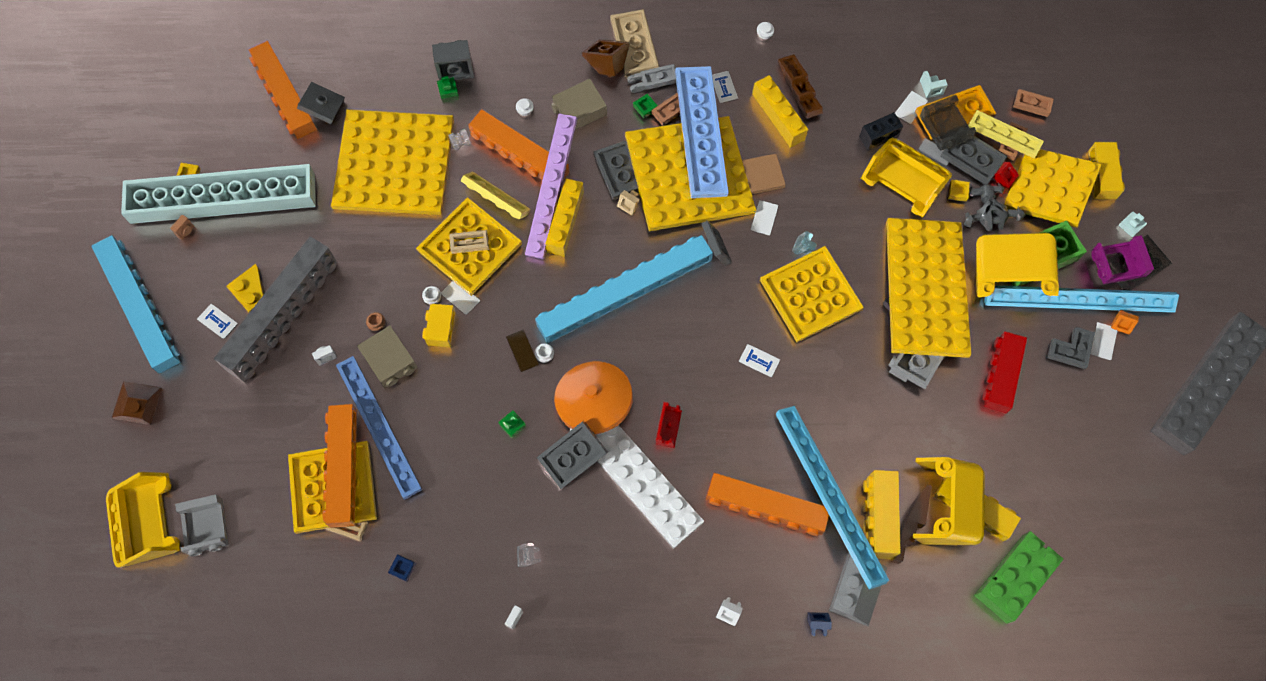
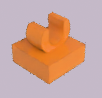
[1111,310,1139,335]

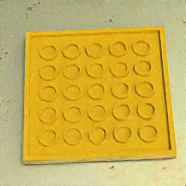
[331,110,454,215]
[625,116,756,231]

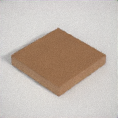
[742,154,786,195]

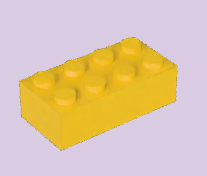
[863,470,900,560]

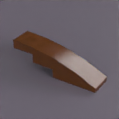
[778,54,823,119]
[891,485,932,564]

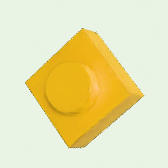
[176,163,201,176]
[948,180,970,202]

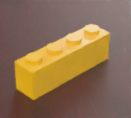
[752,75,808,148]
[545,178,584,257]
[934,478,1021,541]

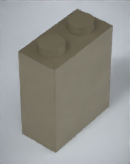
[551,79,607,130]
[357,326,417,388]

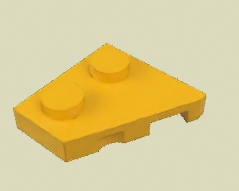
[226,264,264,313]

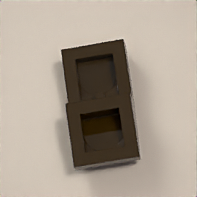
[506,329,539,372]

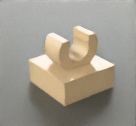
[617,190,640,215]

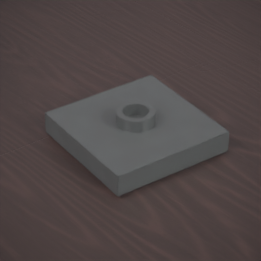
[297,82,345,124]
[702,221,732,265]

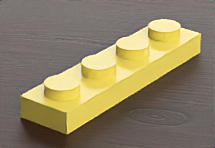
[968,110,1044,158]
[461,172,531,219]

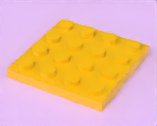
[1004,149,1102,228]
[416,197,522,296]
[760,246,864,343]
[288,441,377,534]

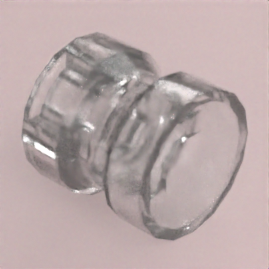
[448,128,471,151]

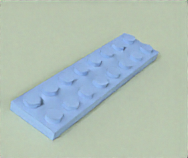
[675,66,728,198]

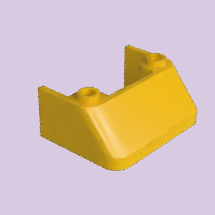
[913,457,985,545]

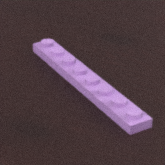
[525,114,577,260]

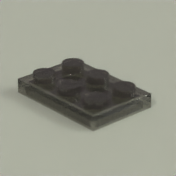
[1107,234,1172,291]

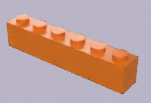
[248,41,317,139]
[468,109,570,181]
[323,404,357,528]
[706,473,829,536]

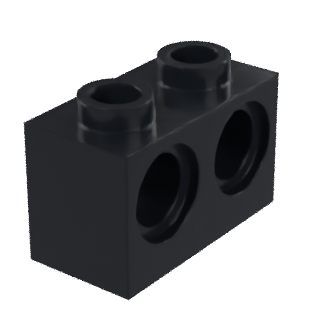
[859,112,903,151]

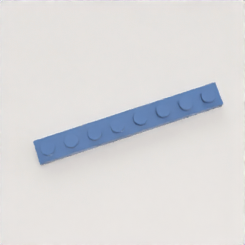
[336,356,422,500]

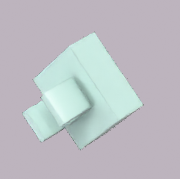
[1119,211,1147,237]

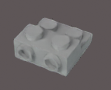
[888,353,944,389]

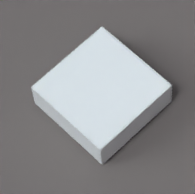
[505,605,523,629]

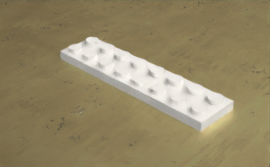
[570,425,704,549]

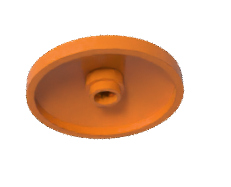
[554,361,633,434]

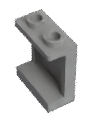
[175,495,229,556]

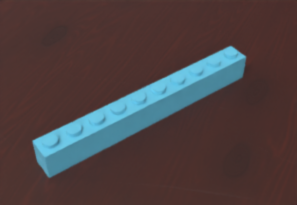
[535,235,713,344]

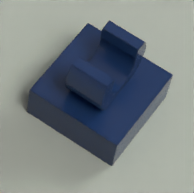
[807,612,832,636]

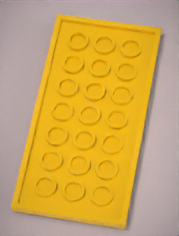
[886,218,971,358]

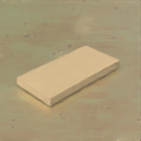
[610,9,659,77]

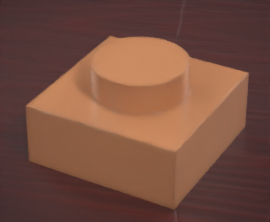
[170,215,194,240]

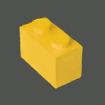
[422,303,456,348]

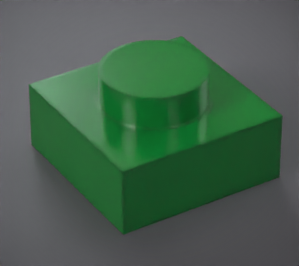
[633,94,658,119]

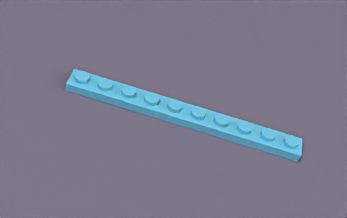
[984,286,1179,313]
[776,406,889,590]

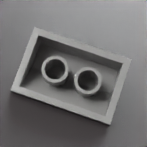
[829,553,887,626]

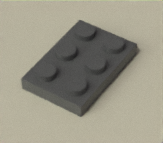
[940,128,1007,184]
[593,141,639,200]
[537,421,608,489]

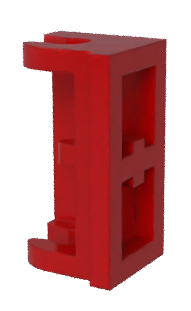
[656,402,682,448]

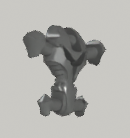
[964,183,1025,231]

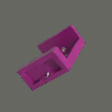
[1091,235,1154,284]

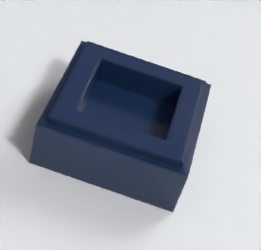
[388,554,416,582]

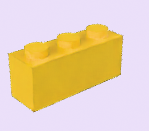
[1088,142,1125,199]

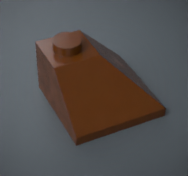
[582,39,630,77]
[112,381,162,425]

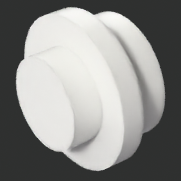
[757,22,774,39]
[516,98,534,116]
[422,286,441,305]
[535,344,554,363]

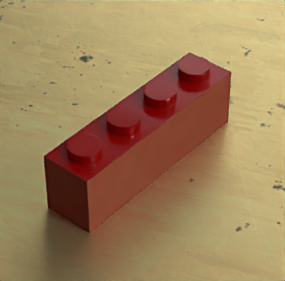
[982,331,1027,414]

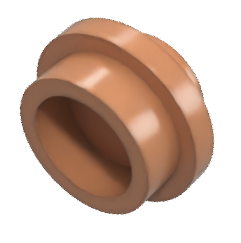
[366,312,386,331]

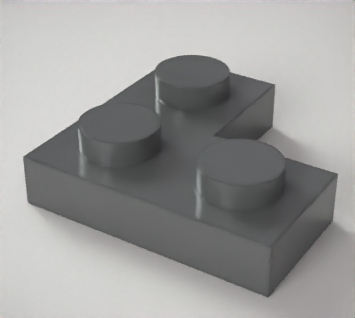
[1047,327,1095,369]

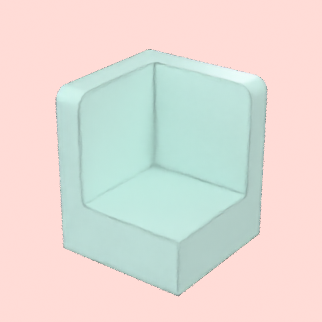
[920,71,948,98]

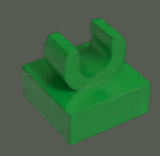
[437,76,459,100]
[498,410,526,438]

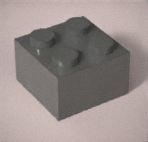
[432,40,474,80]

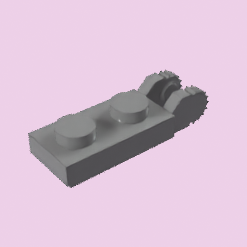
[627,64,676,93]

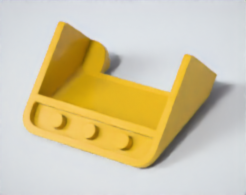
[861,138,952,217]
[976,233,1059,297]
[106,472,180,567]

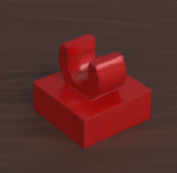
[993,162,1019,188]

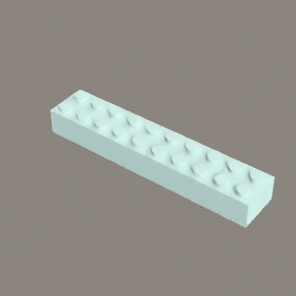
[121,164,316,224]

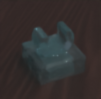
[792,231,817,255]

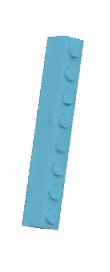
[91,235,181,374]

